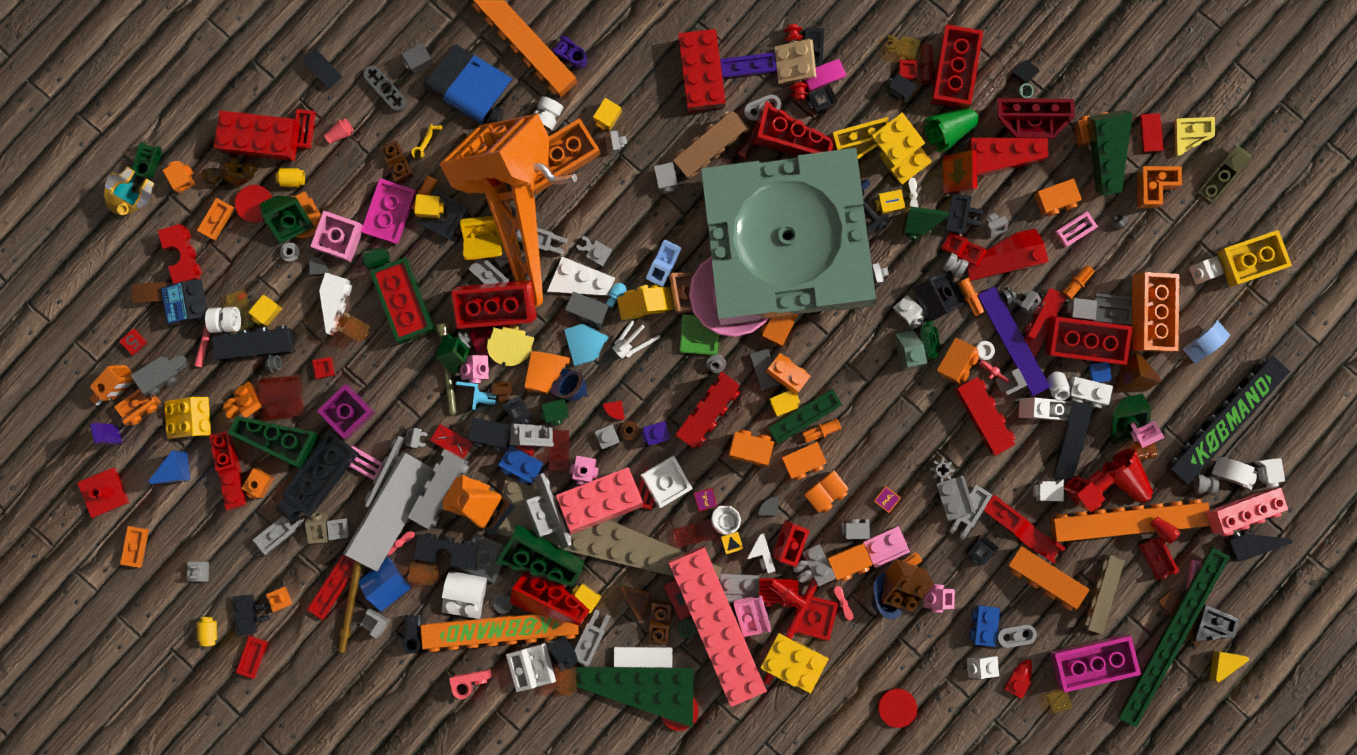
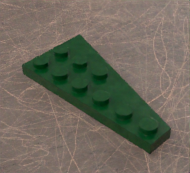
[577,667,694,728]

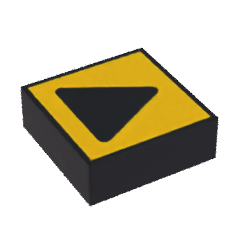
[720,531,744,555]

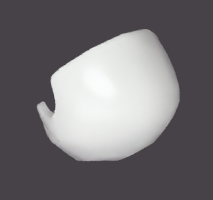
[711,505,741,535]

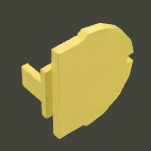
[487,324,534,366]

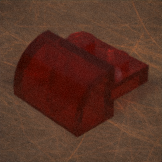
[259,375,305,420]

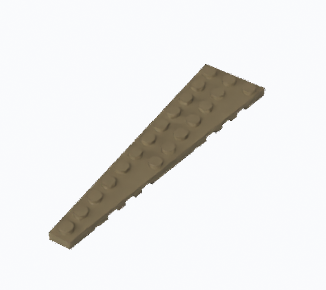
[495,476,722,579]

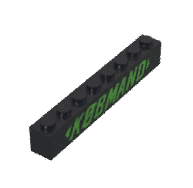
[1166,356,1291,485]

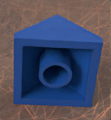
[148,450,191,484]
[358,557,412,612]

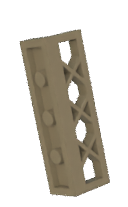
[1082,554,1125,635]

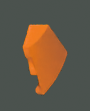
[525,351,570,394]

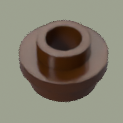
[620,421,639,440]

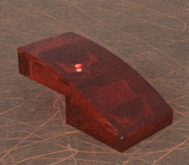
[549,430,570,471]
[673,520,718,548]

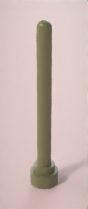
[434,323,457,415]

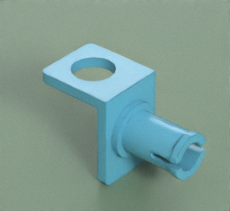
[455,382,496,410]

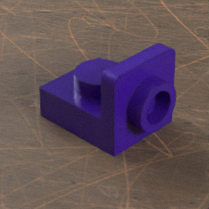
[640,421,670,446]

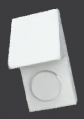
[747,533,775,573]

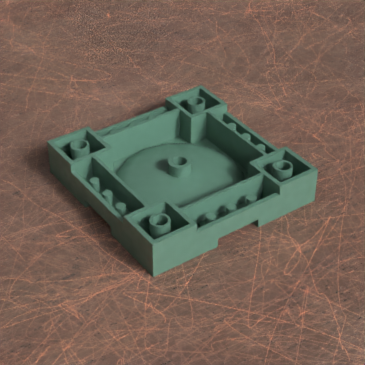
[701,148,876,325]

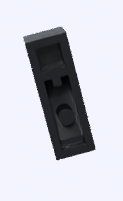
[1224,531,1293,562]

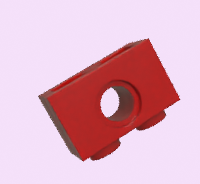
[772,520,810,567]

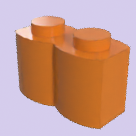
[803,470,849,513]

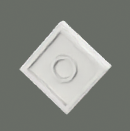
[640,456,693,508]

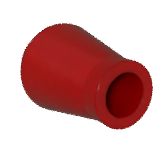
[1150,516,1180,544]

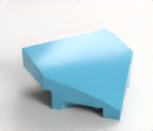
[564,324,609,366]

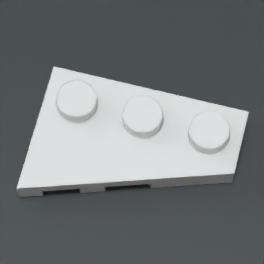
[547,257,615,296]

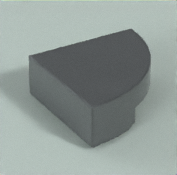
[309,256,330,276]
[758,497,778,516]

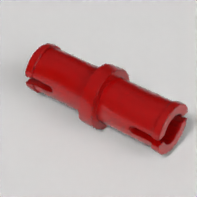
[768,578,807,611]

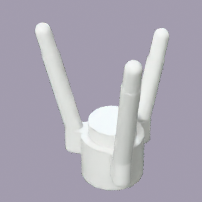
[612,321,660,359]

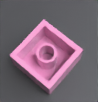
[311,211,363,262]

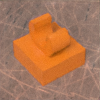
[266,587,293,612]

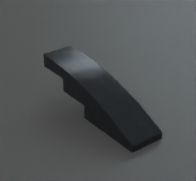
[1053,401,1093,481]

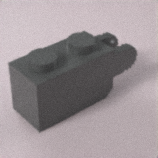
[130,355,188,398]

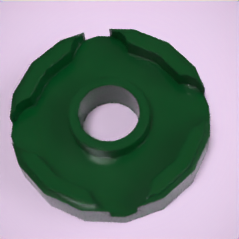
[921,321,940,359]

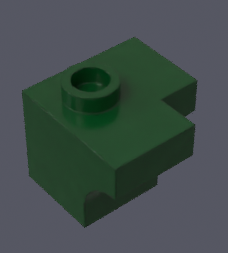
[435,334,470,375]

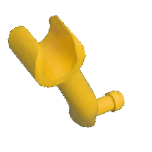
[411,124,442,158]

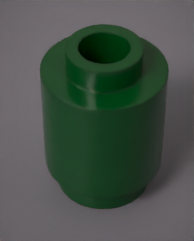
[361,247,390,269]

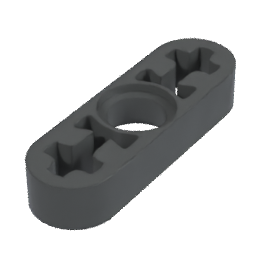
[364,66,407,112]

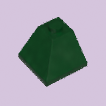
[260,195,315,244]
[902,206,949,240]
[1111,394,1151,444]

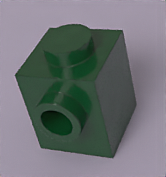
[540,399,570,426]

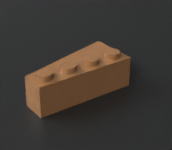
[674,111,752,179]

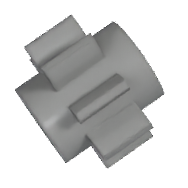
[929,458,955,482]

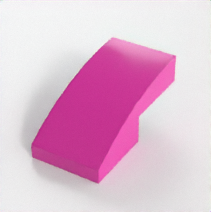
[804,59,847,92]

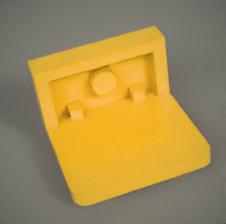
[460,216,502,260]
[164,397,211,439]

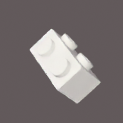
[1068,377,1113,408]

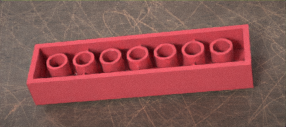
[668,545,767,707]

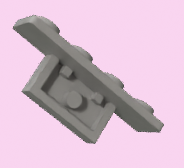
[365,436,405,508]
[524,473,572,549]

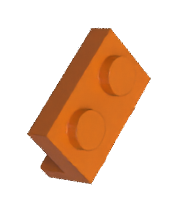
[766,353,810,395]
[115,389,161,426]

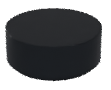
[490,107,504,123]

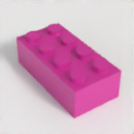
[1050,634,1141,693]

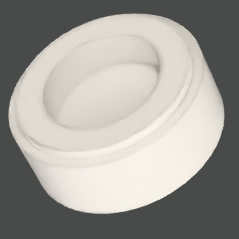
[976,341,995,361]

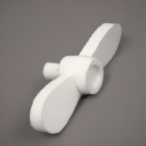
[908,178,918,207]

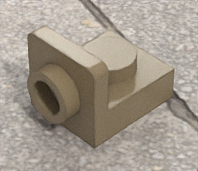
[305,512,329,544]

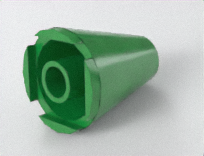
[924,108,979,153]

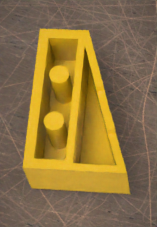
[830,117,889,159]

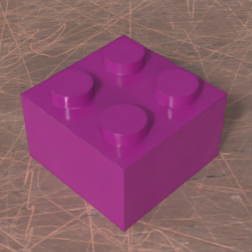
[317,384,376,439]

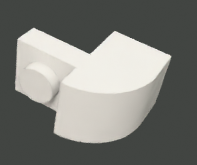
[1212,456,1258,490]

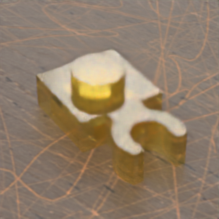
[885,35,920,60]

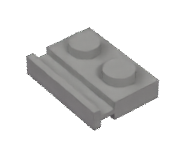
[936,475,976,521]
[720,574,759,603]

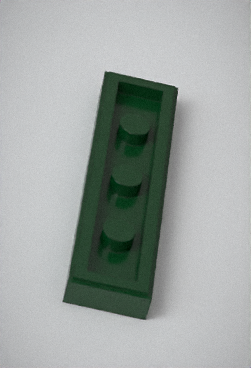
[767,389,842,444]

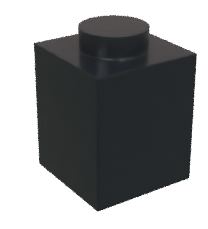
[547,636,578,672]

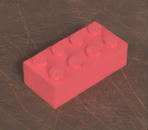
[556,467,643,535]

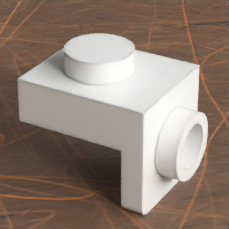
[1189,256,1225,284]
[893,295,926,329]
[967,656,999,679]

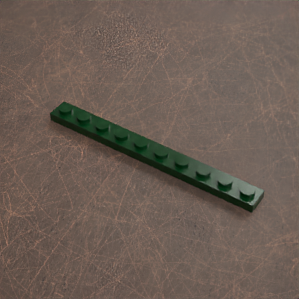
[1117,547,1230,728]

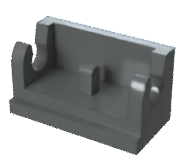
[565,291,609,329]

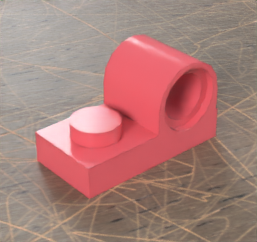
[449,669,491,699]

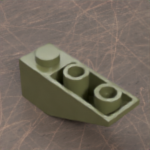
[1197,143,1251,203]

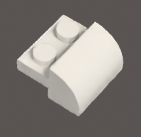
[442,571,487,619]
[506,643,556,692]

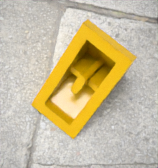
[1210,650,1249,683]

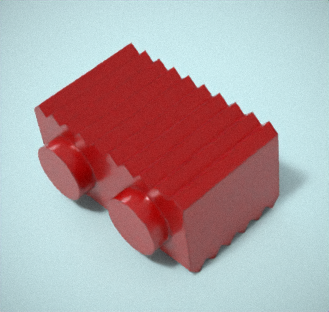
[758,578,798,607]

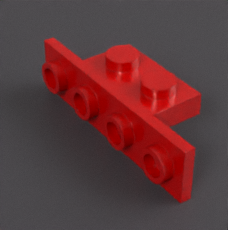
[1023,288,1067,358]

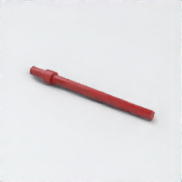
[763,578,818,686]

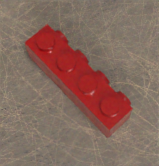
[954,377,1016,456]

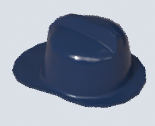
[550,369,588,402]
[871,573,902,620]

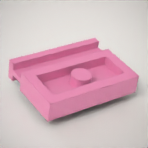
[863,526,910,568]
[734,595,771,637]

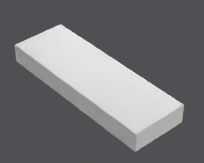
[614,647,672,667]

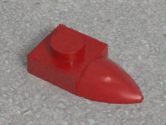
[1004,659,1032,699]

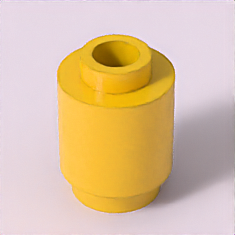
[276,168,305,187]
[196,617,217,646]

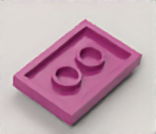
[361,178,417,245]

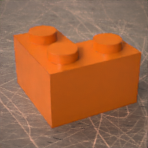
[1137,166,1182,208]

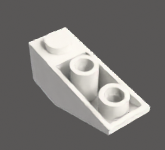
[319,272,352,336]
[1019,398,1072,421]

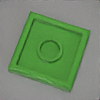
[679,314,719,355]

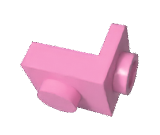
[1130,421,1164,448]

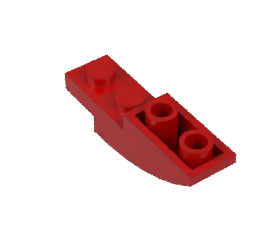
[209,430,247,511]

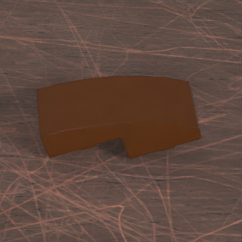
[380,140,414,184]
[132,282,173,304]
[648,600,672,644]

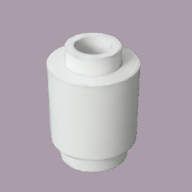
[1047,372,1071,401]

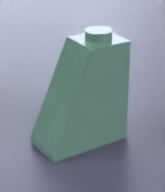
[894,330,927,371]

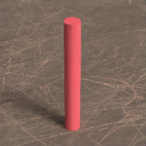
[194,323,211,368]

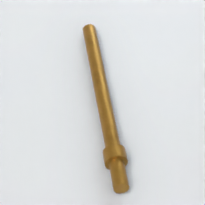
[338,560,362,653]

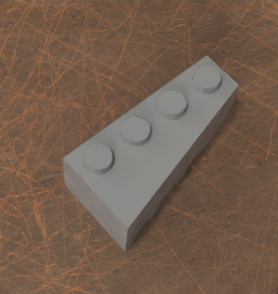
[408,449,469,529]

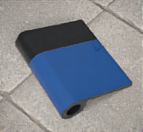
[423,44,513,125]

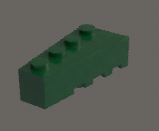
[1087,110,1133,196]
[227,416,319,469]
[495,524,584,587]

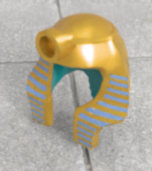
[104,167,154,215]

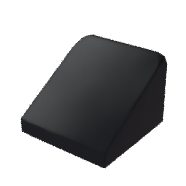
[1011,60,1040,85]

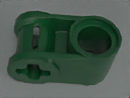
[132,142,162,180]

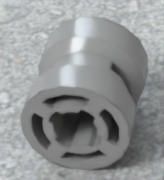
[942,253,969,278]
[1193,475,1219,495]

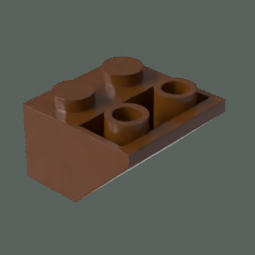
[881,559,934,613]

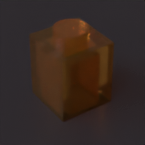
[336,312,370,343]
[408,562,439,586]
[556,666,577,695]

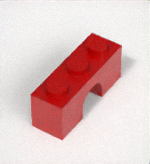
[158,224,202,284]

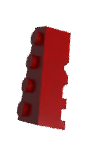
[752,101,834,157]
[967,138,1048,177]
[675,371,740,449]

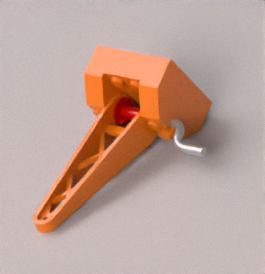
[440,113,577,308]

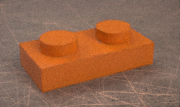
[197,198,234,241]
[120,526,149,568]

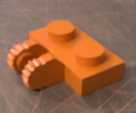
[223,381,261,418]

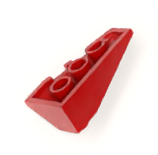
[966,228,1049,281]
[510,571,590,626]

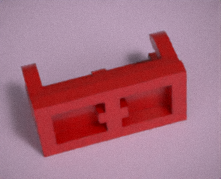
[1139,536,1179,580]

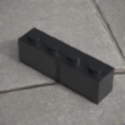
[212,325,296,361]

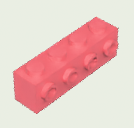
[1206,488,1288,537]

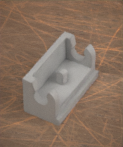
[510,424,553,447]

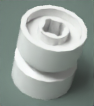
[533,96,563,132]
[205,307,241,333]

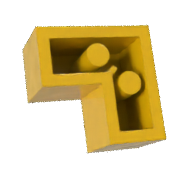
[617,285,674,320]

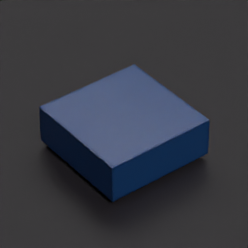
[1089,362,1112,383]

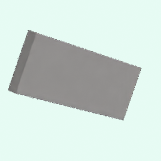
[343,452,434,571]

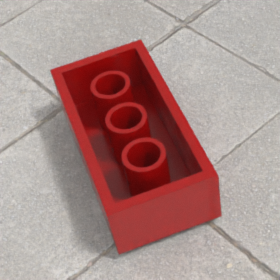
[930,24,984,109]
[678,29,726,113]
[214,110,300,161]
[451,280,537,329]
[1045,316,1133,365]

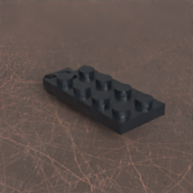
[276,431,359,522]

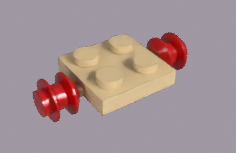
[775,24,817,101]

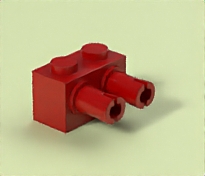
[1063,470,1115,512]

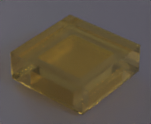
[1047,690,1073,714]

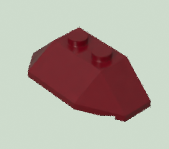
[997,98,1075,139]

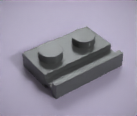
[1094,293,1132,326]

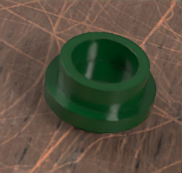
[678,618,697,638]

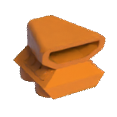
[442,475,501,528]

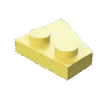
[1174,117,1215,156]

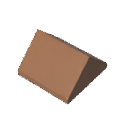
[669,272,695,315]

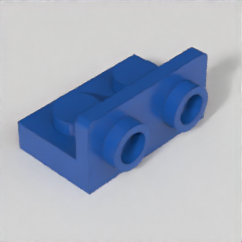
[498,445,544,485]
[969,605,1000,647]

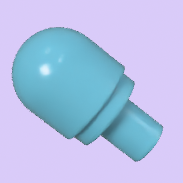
[606,283,627,308]

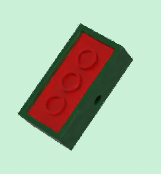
[370,257,435,345]

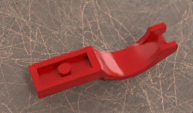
[983,495,1065,564]

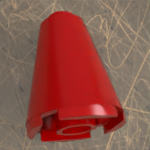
[1102,449,1153,503]

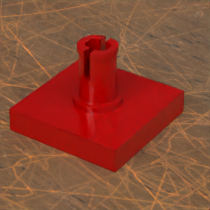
[77,468,130,518]

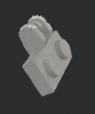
[793,544,836,587]

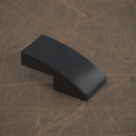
[805,27,825,67]
[302,48,343,89]

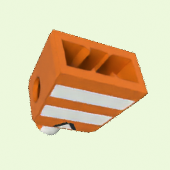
[90,365,134,405]

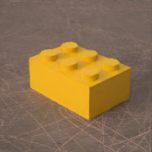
[1217,230,1292,287]

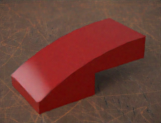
[941,232,987,267]

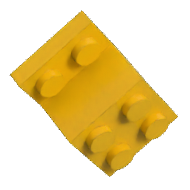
[871,112,932,185]
[760,633,829,693]

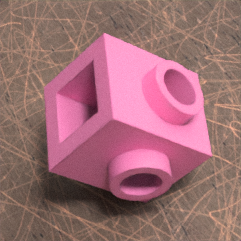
[460,355,489,384]
[570,456,599,485]
[923,584,955,612]

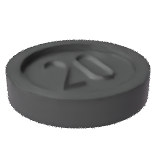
[493,594,513,614]

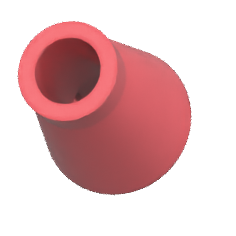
[324,118,354,144]

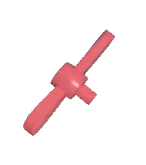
[979,360,1011,383]
[387,531,415,555]
[834,586,853,621]

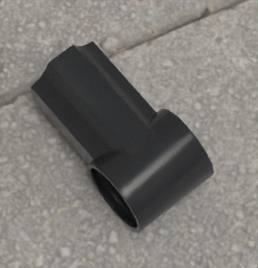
[402,615,423,654]

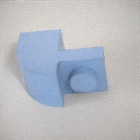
[646,240,682,287]
[1183,320,1230,364]

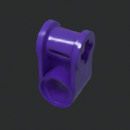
[551,35,587,69]

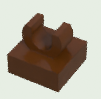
[492,381,513,403]

